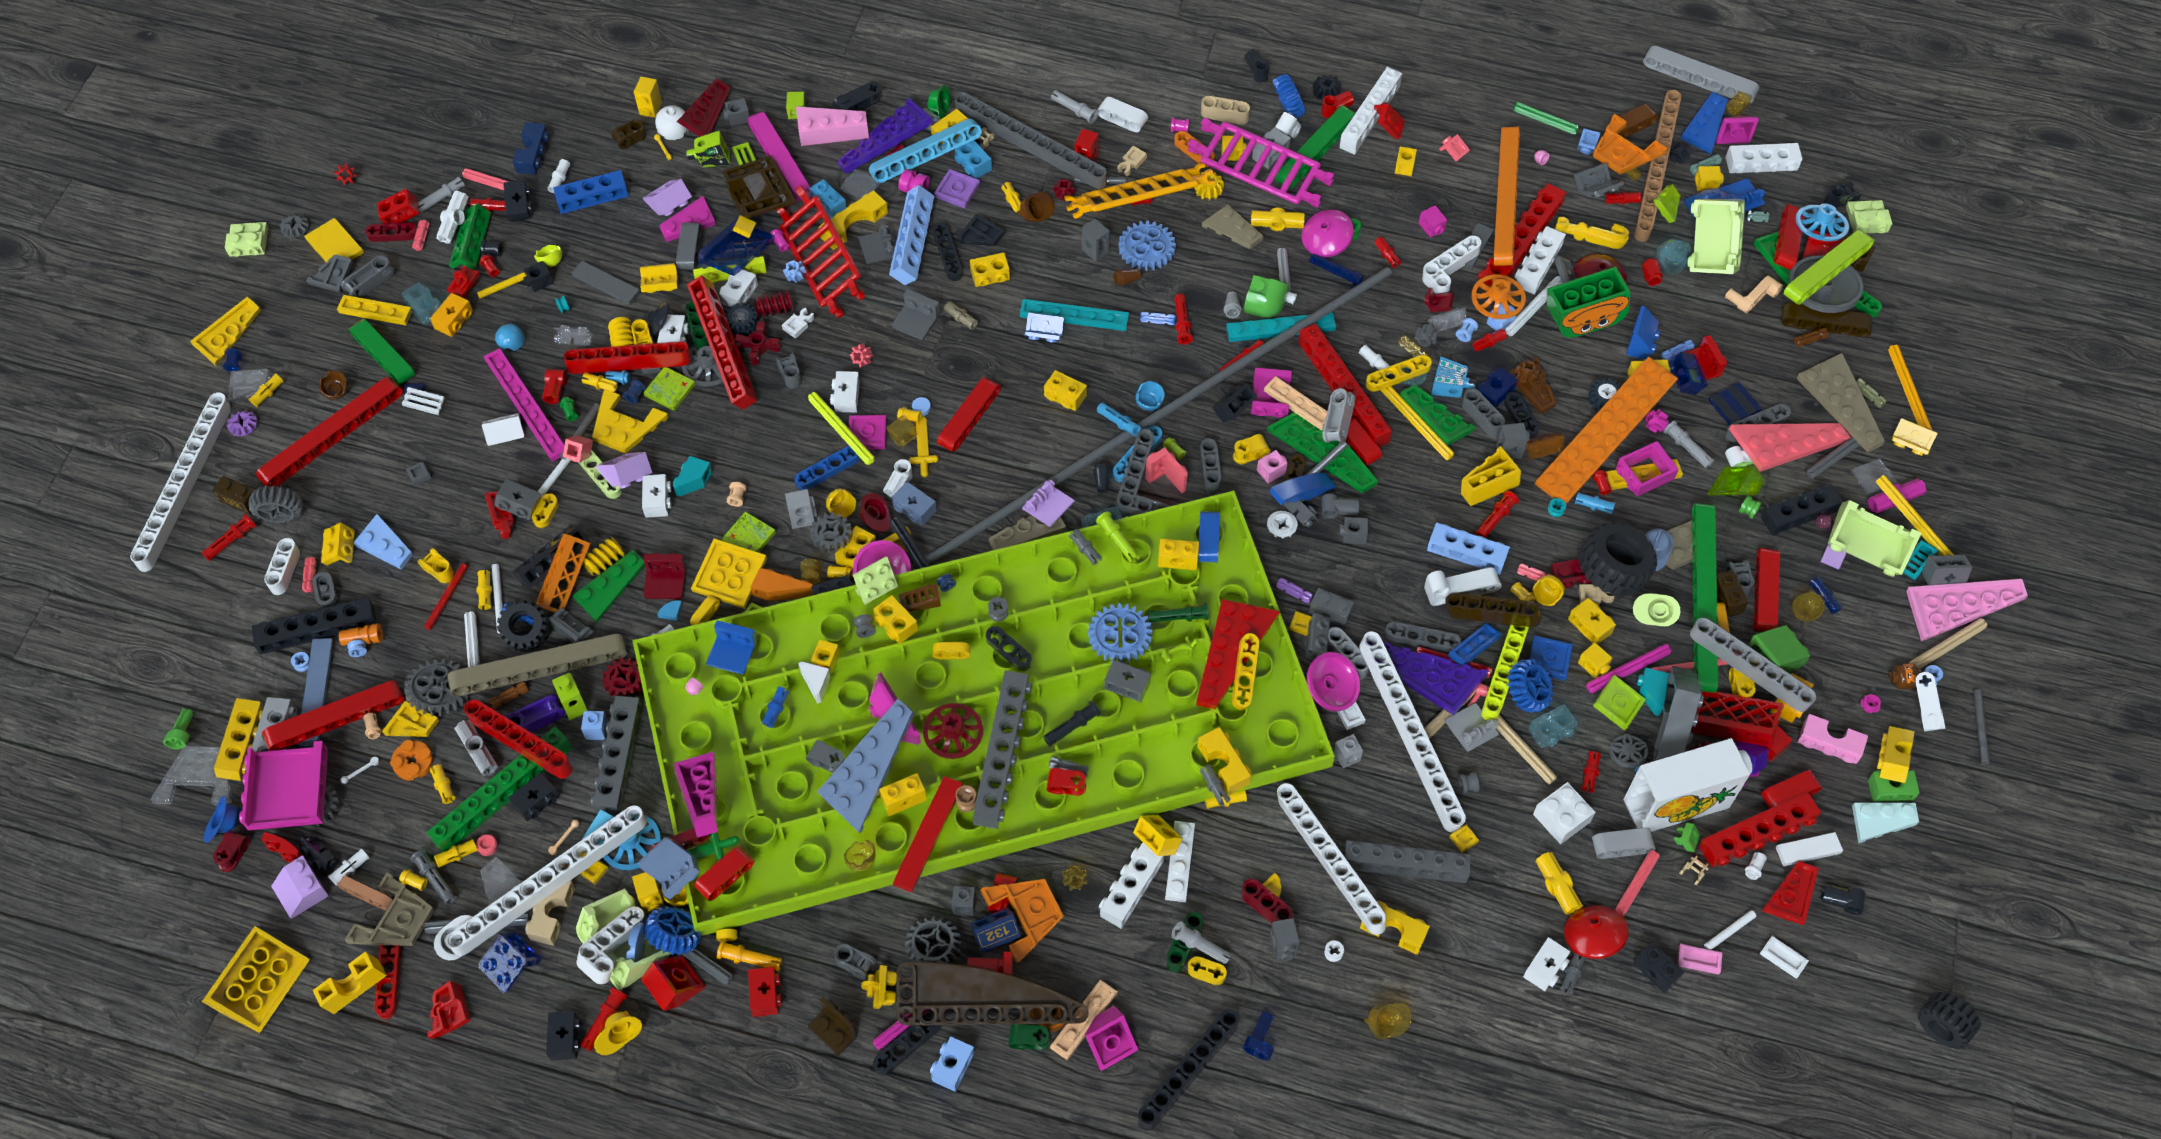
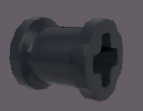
[481,239,503,257]

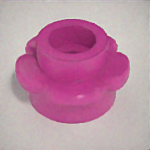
[1861,694,1881,713]

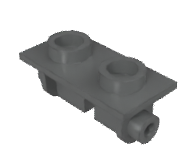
[1284,499,1319,527]

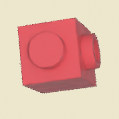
[563,435,593,462]

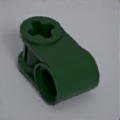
[1008,1024,1050,1050]

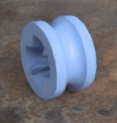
[347,640,367,657]
[291,652,310,672]

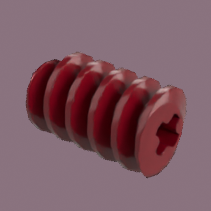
[754,290,793,319]

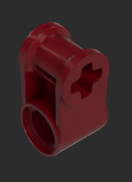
[213,830,250,872]

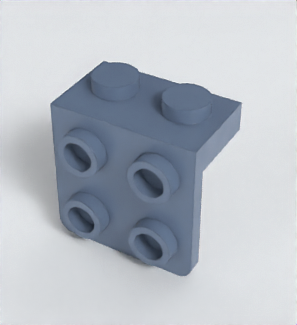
[638,837,700,899]

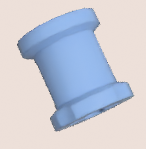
[1456,318,1478,342]
[1920,665,1943,687]

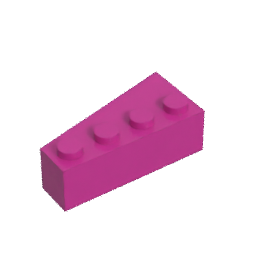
[674,751,718,838]

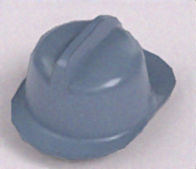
[1645,528,1673,571]

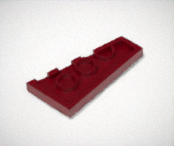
[676,78,731,137]

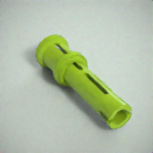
[1096,511,1140,564]

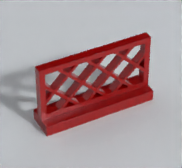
[1691,691,1784,748]

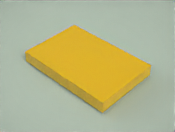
[304,218,364,263]

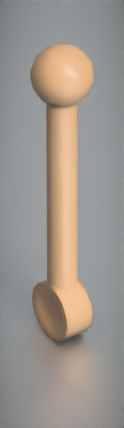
[548,820,579,855]

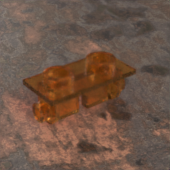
[1526,434,1564,460]

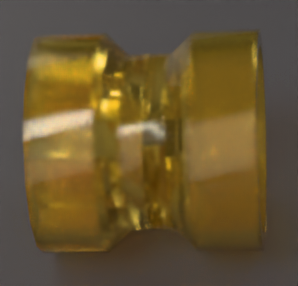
[1726,92,1750,116]
[800,559,820,584]

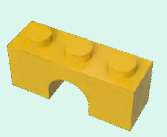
[1877,726,1915,783]
[1197,727,1252,795]
[1360,901,1430,955]
[313,951,387,1014]

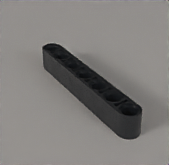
[1138,1009,1239,1131]

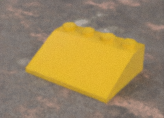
[202,926,310,1033]

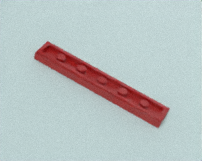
[893,776,963,893]

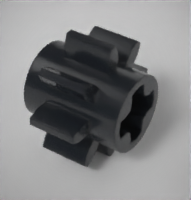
[1670,142,1692,164]

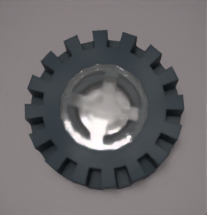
[725,303,758,336]

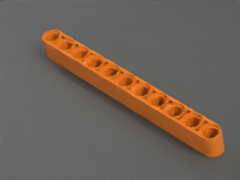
[1494,126,1520,266]

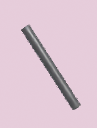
[560,403,600,460]
[1973,690,1990,765]

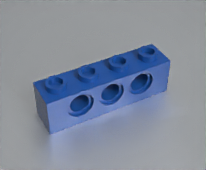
[553,170,629,214]

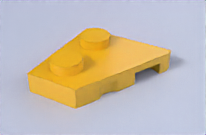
[382,701,439,737]

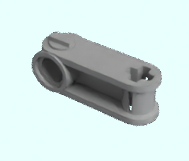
[1322,388,1355,443]

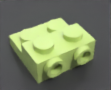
[1846,200,1892,233]
[225,222,268,257]

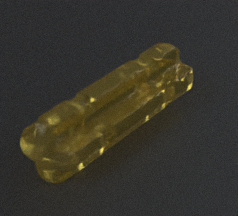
[1398,335,1429,363]

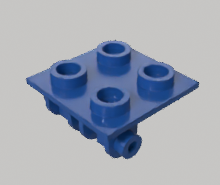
[1718,178,1765,212]

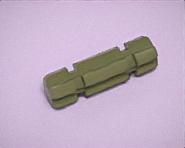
[1856,378,1887,408]

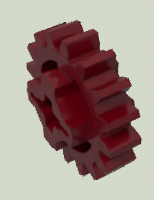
[602,658,642,697]

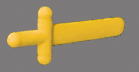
[909,416,939,477]

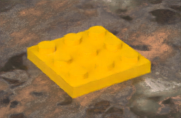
[691,539,767,609]

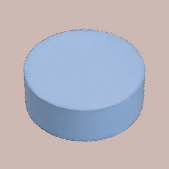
[912,397,931,416]

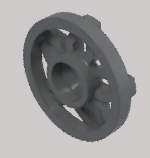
[1609,734,1648,768]

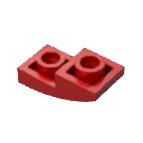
[261,832,302,863]

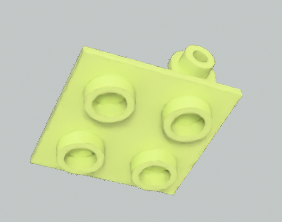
[853,556,898,605]

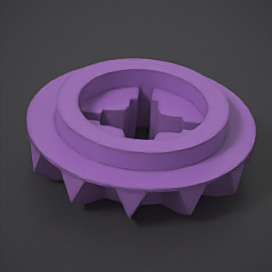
[227,409,258,436]

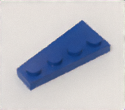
[1681,92,1728,154]

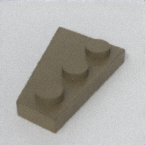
[1202,205,1263,249]

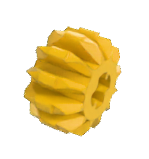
[1194,172,1224,201]

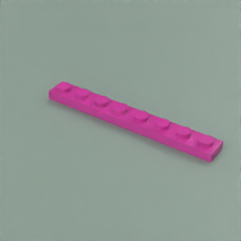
[483,348,565,462]

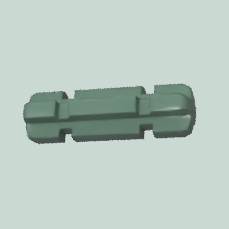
[1690,154,1722,175]

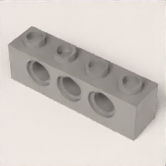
[245,697,297,770]

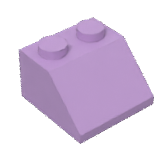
[643,179,692,216]
[596,452,652,488]
[272,856,328,919]

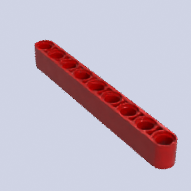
[256,377,403,487]

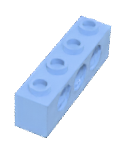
[1427,523,1509,575]

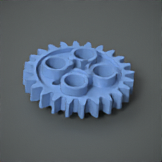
[1119,220,1176,271]
[1088,603,1152,663]

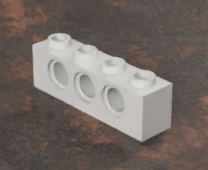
[1726,143,1802,173]
[1515,226,1566,295]
[1099,843,1164,929]

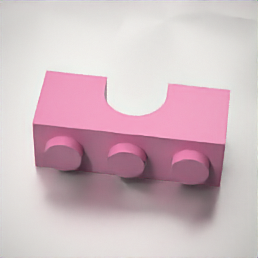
[1798,714,1868,764]

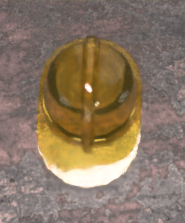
[1364,1003,1412,1040]

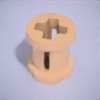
[727,482,747,507]

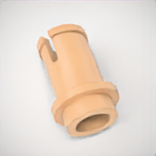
[363,713,381,739]

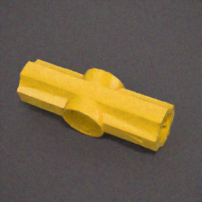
[1251,208,1304,231]
[1536,852,1583,915]

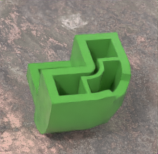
[1244,275,1290,318]

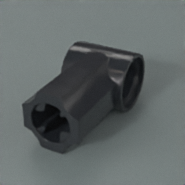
[1244,49,1269,83]
[1820,883,1866,915]

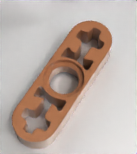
[337,876,393,911]

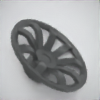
[682,345,723,387]

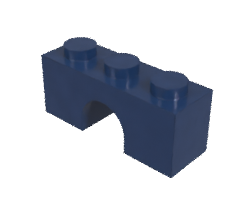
[512,122,550,175]

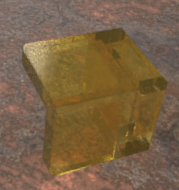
[886,415,918,448]

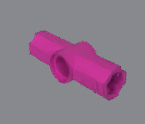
[1868,479,1927,513]

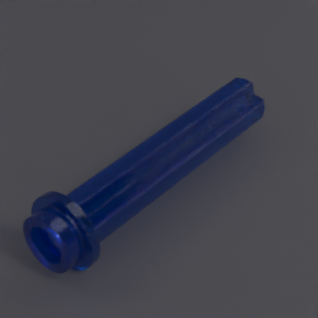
[1309,254,1363,286]

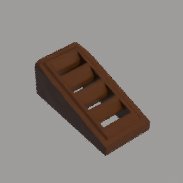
[899,583,941,612]

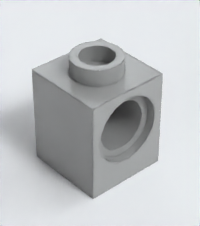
[1334,734,1363,768]

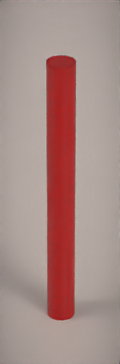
[424,563,468,630]

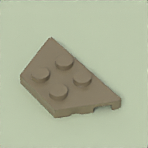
[1666,521,1692,570]

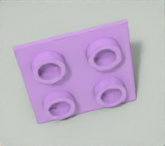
[1022,480,1075,527]

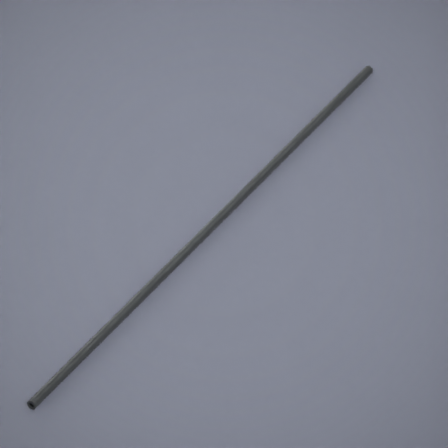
[913,267,1392,570]

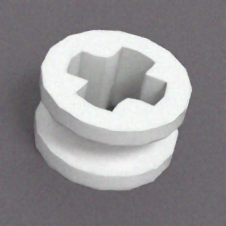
[1324,940,1344,962]

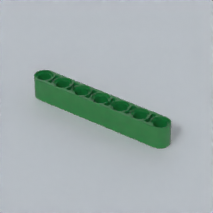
[1275,105,1356,189]

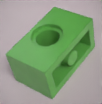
[1868,770,1919,802]

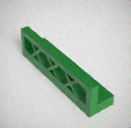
[449,203,491,270]

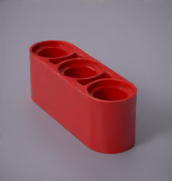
[1346,417,1382,466]
[1761,770,1822,809]
[694,846,755,901]

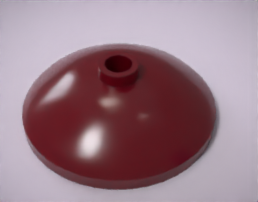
[1573,254,1627,283]

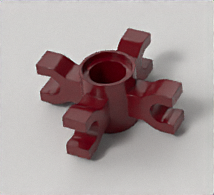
[735,321,781,365]

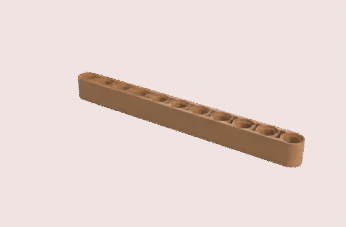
[1634,90,1681,242]

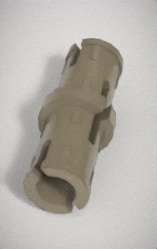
[944,301,978,330]

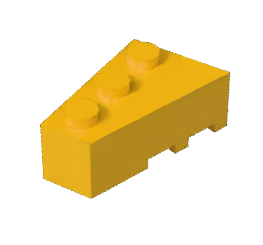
[1461,446,1521,506]

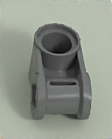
[775,353,801,389]
[1726,560,1754,597]
[806,740,845,773]
[834,944,876,980]

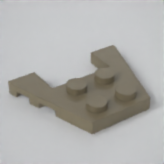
[345,873,434,946]

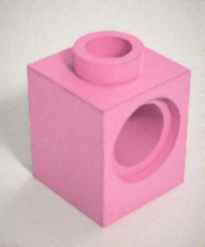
[1257,450,1287,483]

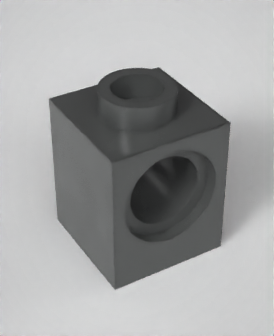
[723,98,749,126]
[1339,517,1368,544]
[952,886,976,916]

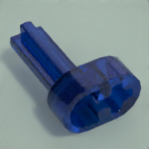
[1242,1012,1274,1061]

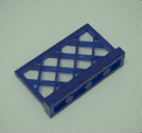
[698,217,774,276]

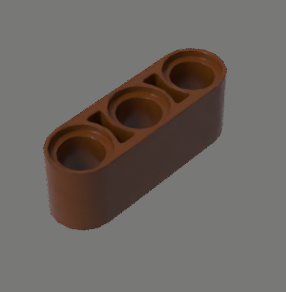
[1618,103,1659,138]

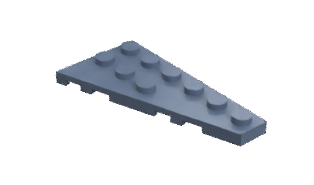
[817,699,915,833]

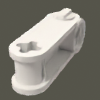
[1916,672,1946,732]

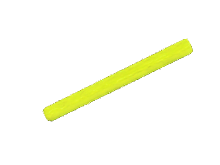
[808,392,875,465]

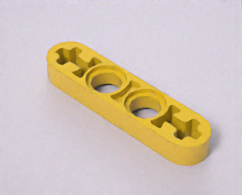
[1366,355,1432,392]
[1232,633,1259,710]

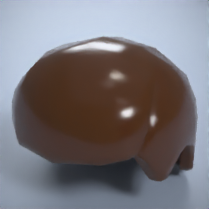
[319,370,348,400]

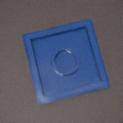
[1529,635,1573,681]

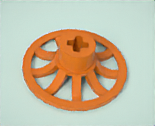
[1472,275,1526,319]

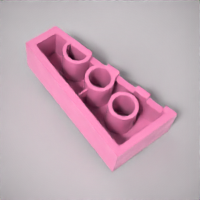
[796,106,869,146]

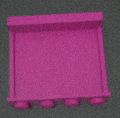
[239,741,328,830]

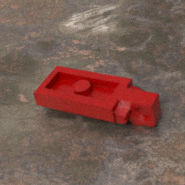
[485,491,513,539]

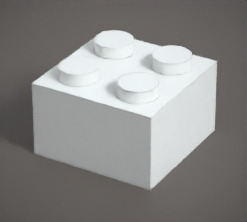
[1533,782,1595,844]

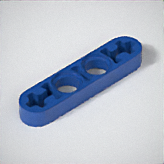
[795,446,860,490]

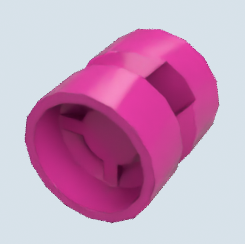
[898,169,930,193]

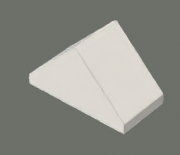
[798,662,831,704]

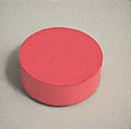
[476,834,498,856]

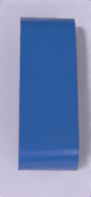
[1198,511,1220,563]

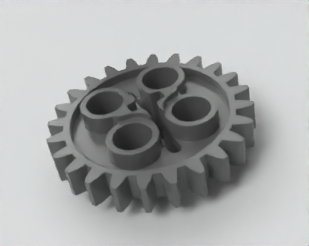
[404,659,468,716]

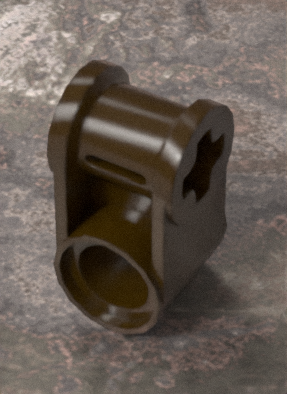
[611,119,646,149]

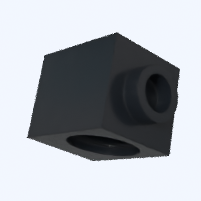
[523,261,554,292]

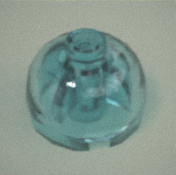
[1656,239,1691,275]

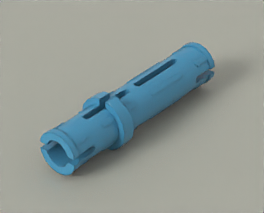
[1097,403,1141,436]

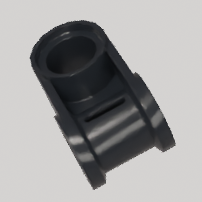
[1824,181,1861,208]

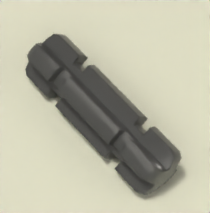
[1049,756,1089,777]

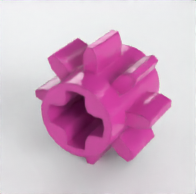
[1645,409,1669,433]

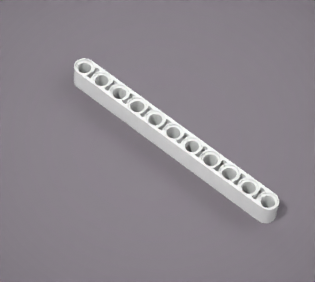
[130,393,231,572]
[1359,631,1466,833]
[446,806,647,956]

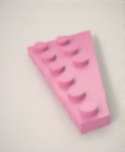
[1906,579,2028,642]

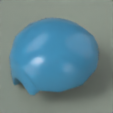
[495,324,525,351]
[1136,381,1165,411]

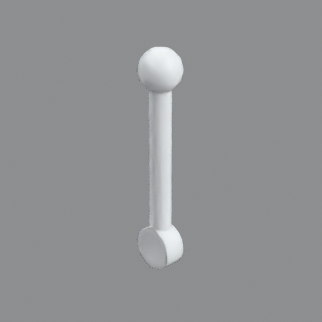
[340,757,379,784]

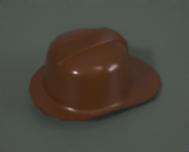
[1018,192,1054,222]

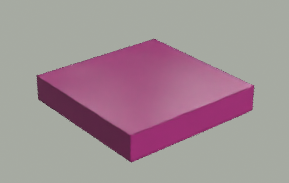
[848,415,886,450]

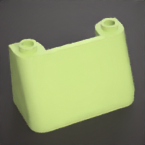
[1688,199,1745,274]
[1828,500,1921,577]
[576,889,670,990]

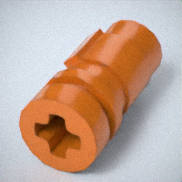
[339,623,383,646]

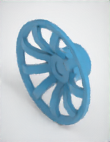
[1795,204,1849,241]
[603,815,661,870]

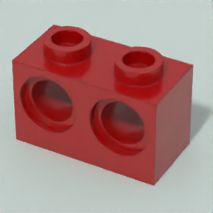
[377,188,419,224]

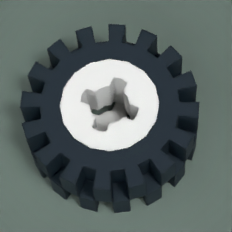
[1588,378,1622,412]

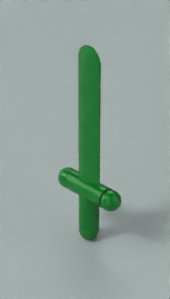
[687,832,739,861]

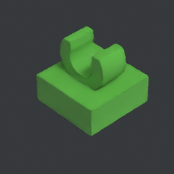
[1674,823,1700,852]

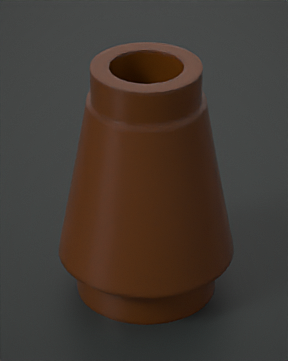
[1113,269,1141,286]

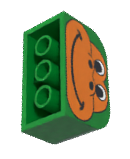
[1547,267,1631,338]

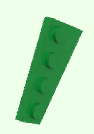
[1400,385,1476,445]

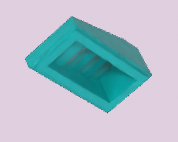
[1903,540,1938,581]

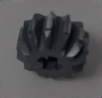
[1313,74,1341,101]

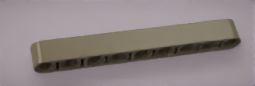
[447,634,627,696]

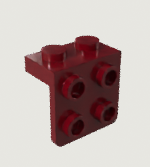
[643,553,686,599]

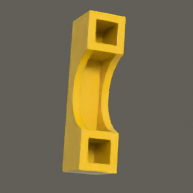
[819,190,888,250]

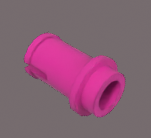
[770,229,790,252]

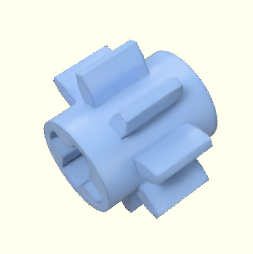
[783,260,807,283]

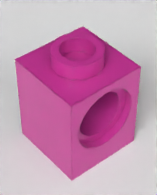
[1419,206,1447,238]

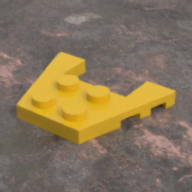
[592,389,668,454]

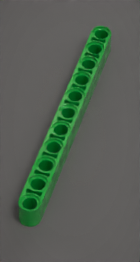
[1692,503,1718,693]

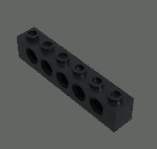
[251,597,377,655]

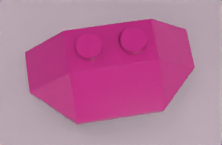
[869,672,921,745]

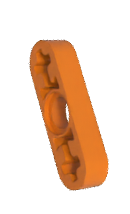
[1174,131,1215,167]

